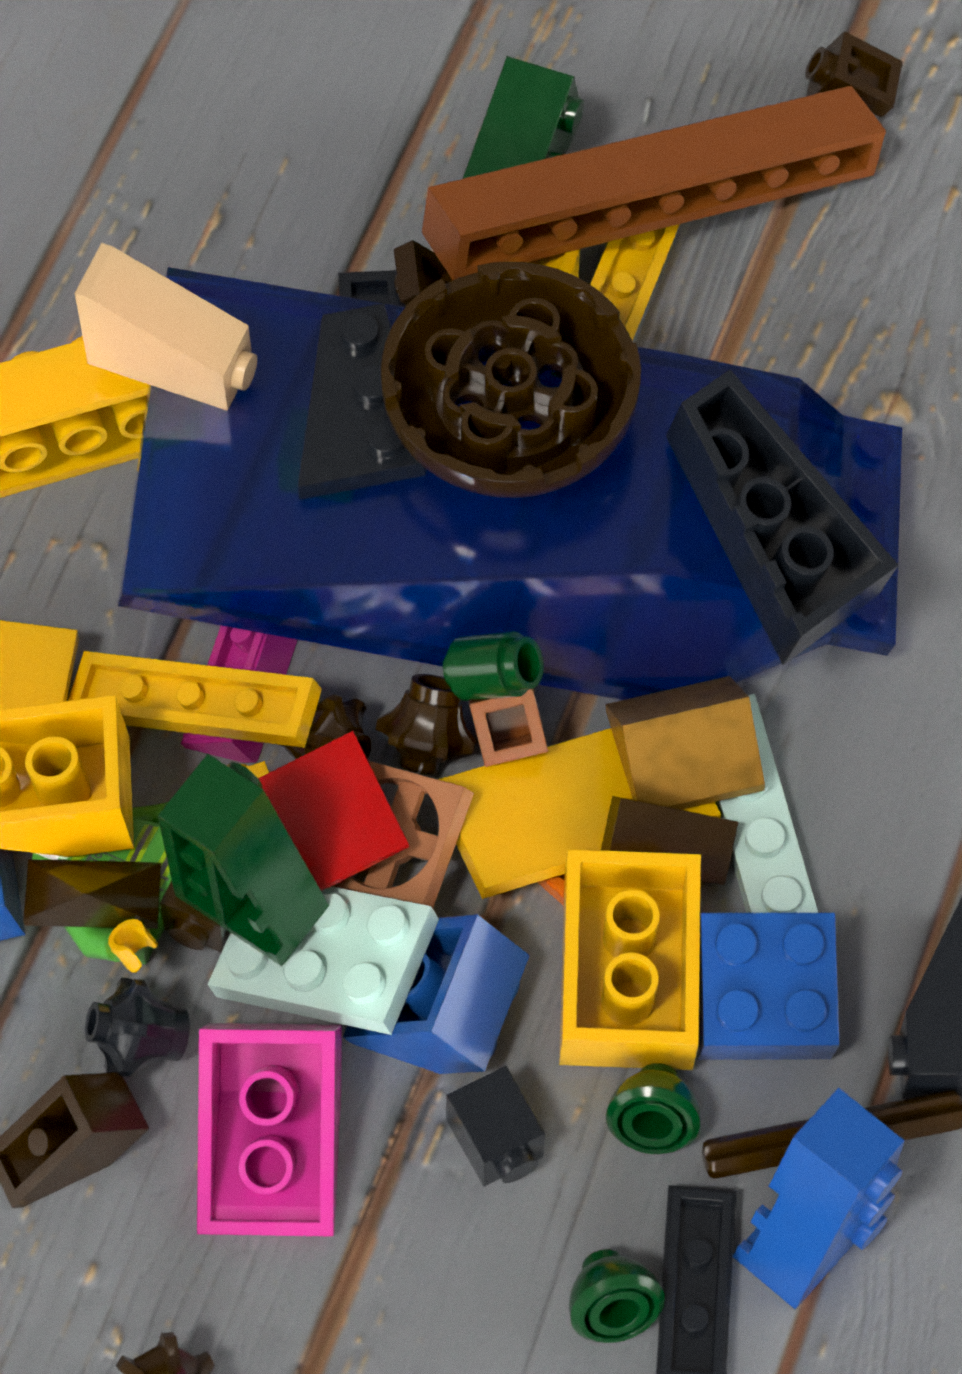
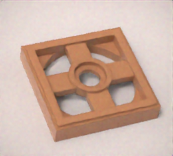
[332,761,474,909]

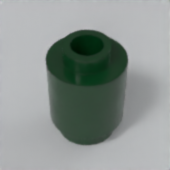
[443,631,544,701]

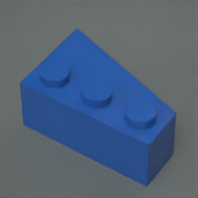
[733,1087,904,1310]

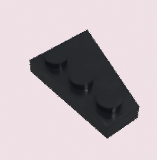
[298,303,425,500]

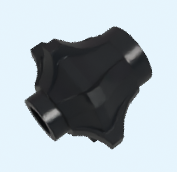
[85,977,190,1077]

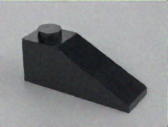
[888,897,962,1099]

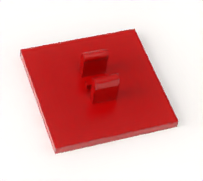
[258,731,410,891]

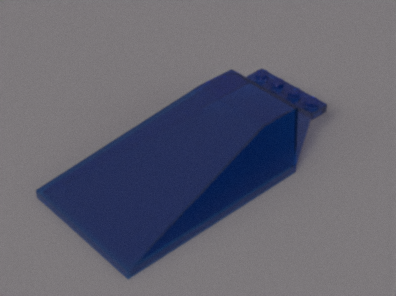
[118,267,902,700]

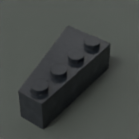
[666,369,898,665]

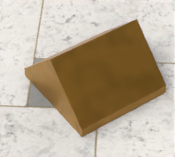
[606,676,765,810]

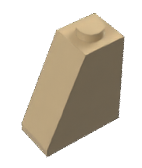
[75,243,257,411]

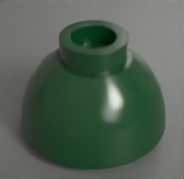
[606,1063,700,1154]
[569,1249,665,1343]

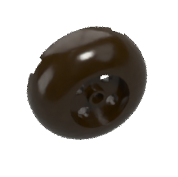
[381,262,641,498]

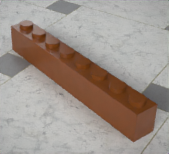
[421,86,886,280]

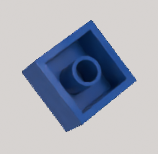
[698,913,839,1060]

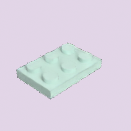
[207,886,439,1035]

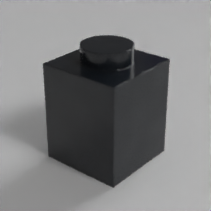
[446,1066,545,1187]

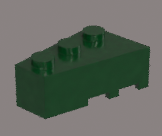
[463,56,584,179]
[158,754,329,966]

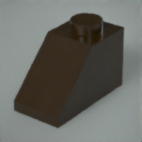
[0,1072,150,1208]

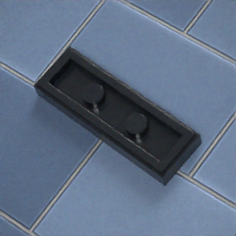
[656,1185,736,1374]

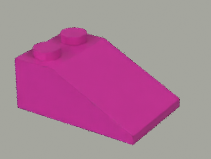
[197,1023,342,1237]

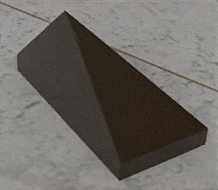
[23,859,162,929]

